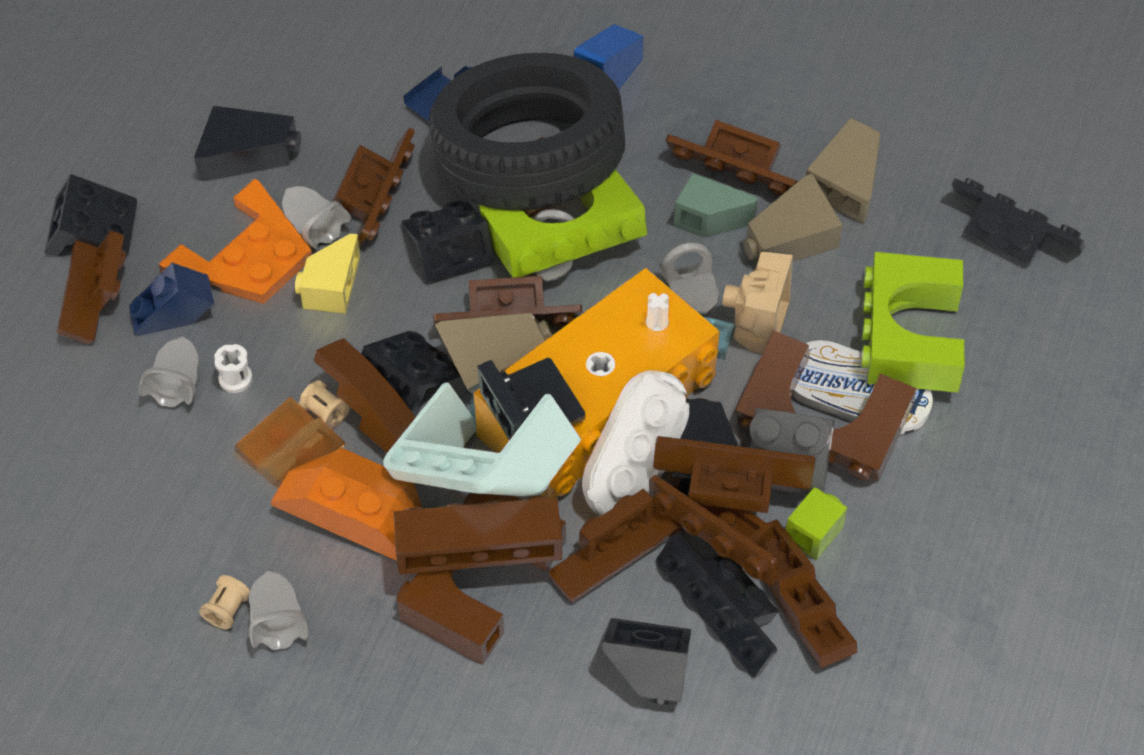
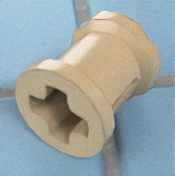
[299,380,350,429]
[199,575,250,630]

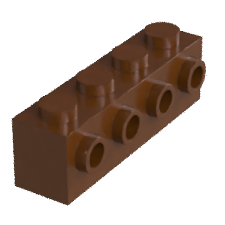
[393,496,562,574]

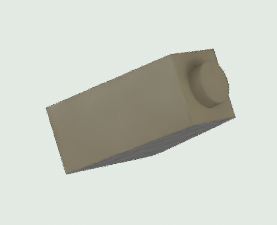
[806,118,881,224]
[743,174,843,265]
[435,313,553,395]

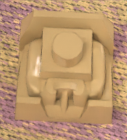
[722,252,793,354]

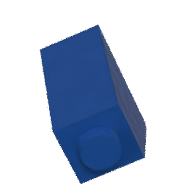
[574,24,644,90]

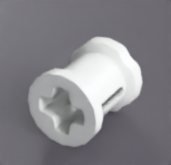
[214,344,253,393]

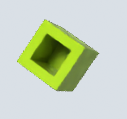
[786,487,848,560]

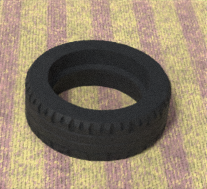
[429,53,626,210]

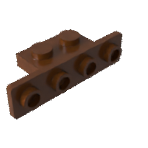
[665,120,798,196]
[332,127,415,247]
[57,230,126,344]
[433,276,583,329]
[653,436,815,513]
[649,475,777,586]
[549,488,684,602]

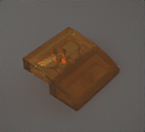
[234,397,346,488]

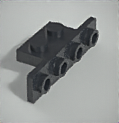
[951,178,1085,265]
[656,533,778,677]

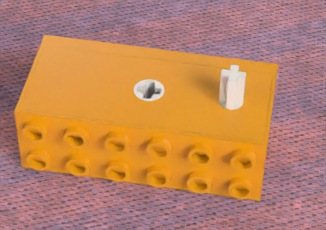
[474,268,720,498]

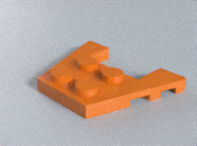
[159,179,312,304]

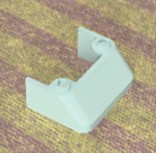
[383,383,581,497]

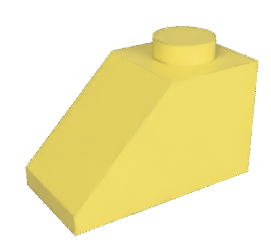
[295,234,361,314]

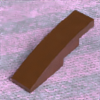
[313,338,416,453]
[760,519,857,668]

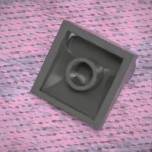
[750,408,835,495]

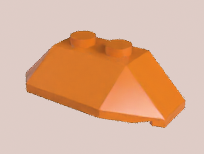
[271,448,422,561]

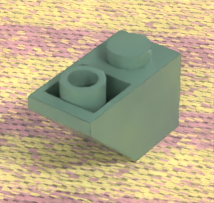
[674,173,758,237]

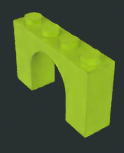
[478,169,647,278]
[861,252,965,393]

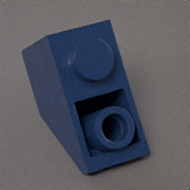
[129,262,214,336]

